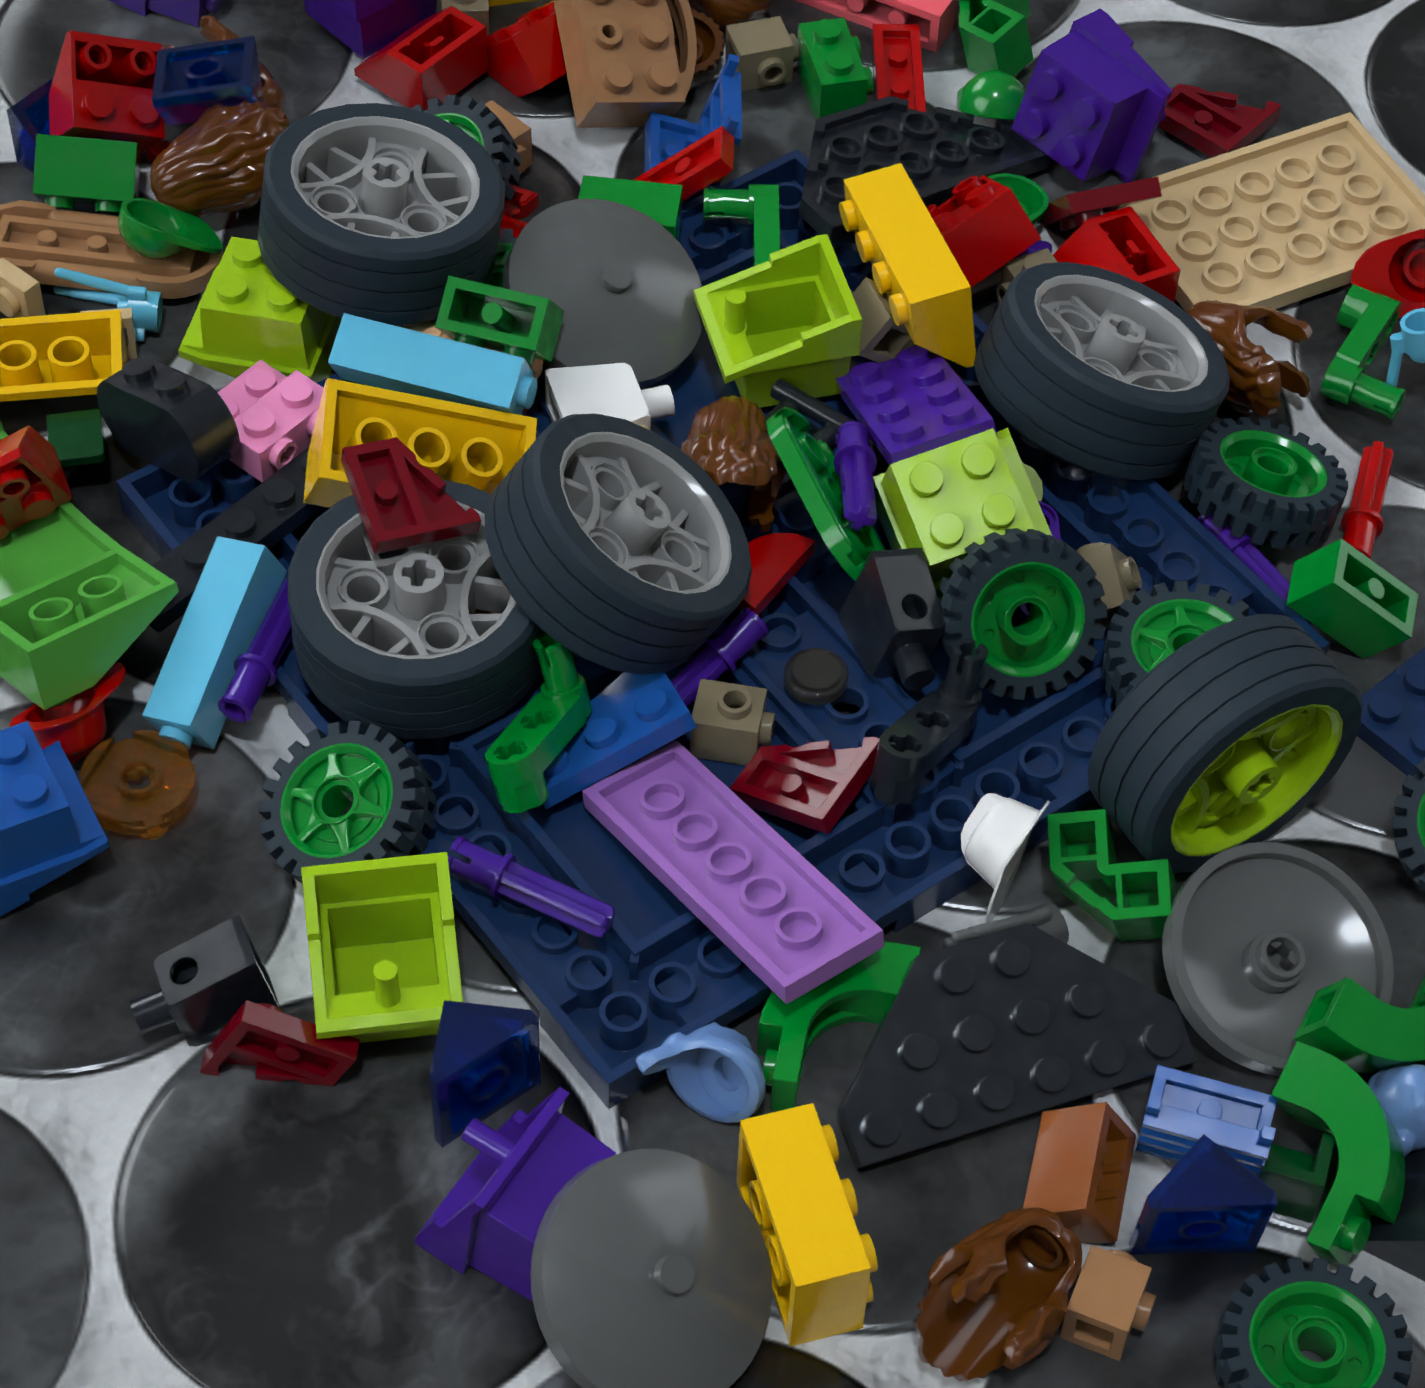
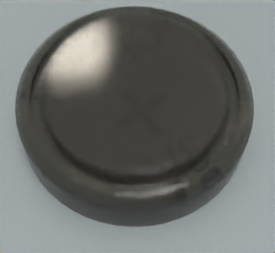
[784,648,849,705]

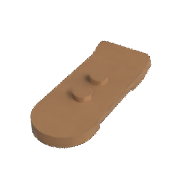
[0,200,222,299]

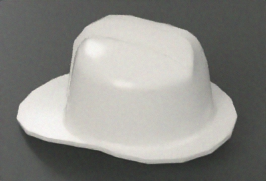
[961,793,1050,922]

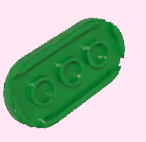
[766,407,885,582]

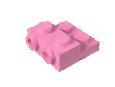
[217,359,323,482]

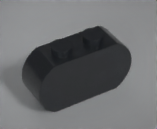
[97,355,240,483]

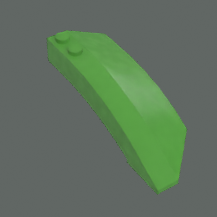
[0,421,179,710]

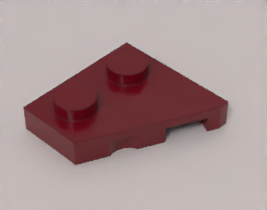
[1158,83,1281,157]
[1042,177,1162,231]
[340,437,481,554]
[730,737,880,834]
[200,1000,360,1087]

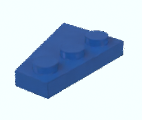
[543,672,697,810]

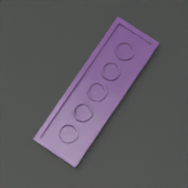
[582,740,884,1004]

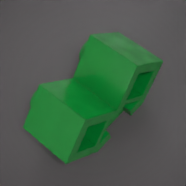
[959,0,1034,76]
[1047,809,1177,942]

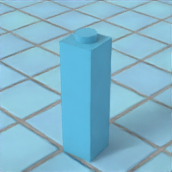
[328,313,537,415]
[142,536,287,750]

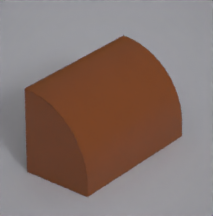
[1023,1102,1136,1243]

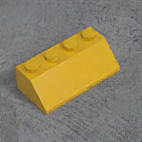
[839,163,976,368]
[0,310,128,402]
[303,378,537,508]

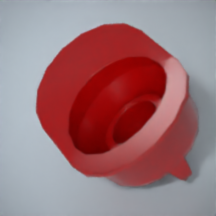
[1351,229,1425,318]
[8,662,126,764]

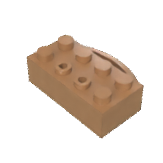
[553,0,697,128]

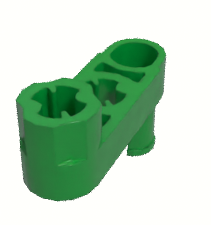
[703,184,780,266]
[1320,284,1406,420]
[485,633,592,813]

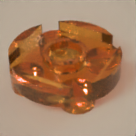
[80,730,197,840]

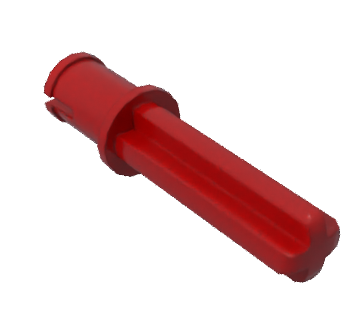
[1341,441,1394,560]

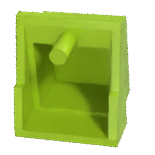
[693,234,863,408]
[178,236,342,383]
[872,428,1052,599]
[301,852,465,1043]

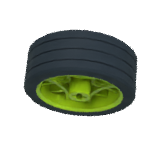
[1088,614,1363,873]

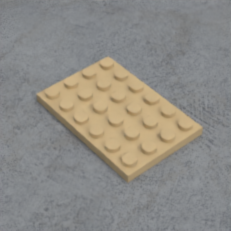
[1106,112,1425,312]

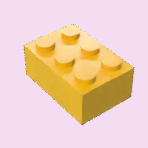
[736,1103,878,1347]

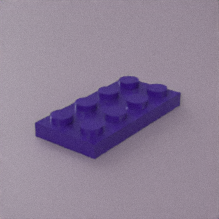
[836,345,998,465]

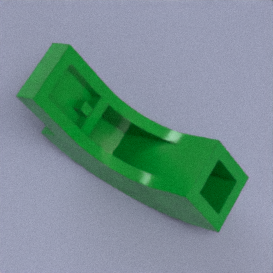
[757,942,921,1111]
[1293,976,1425,1074]
[1271,1041,1405,1268]

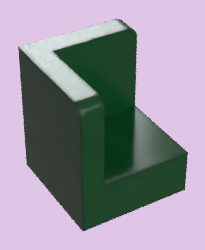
[46,408,108,480]
[1251,1133,1335,1223]

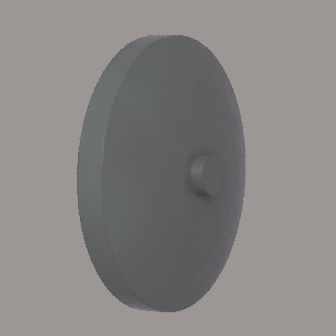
[503,199,703,389]
[1162,842,1394,1076]
[531,1149,772,1388]

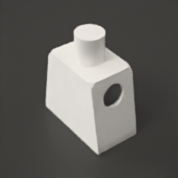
[545,363,675,430]

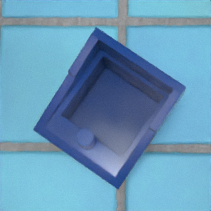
[0,721,109,917]

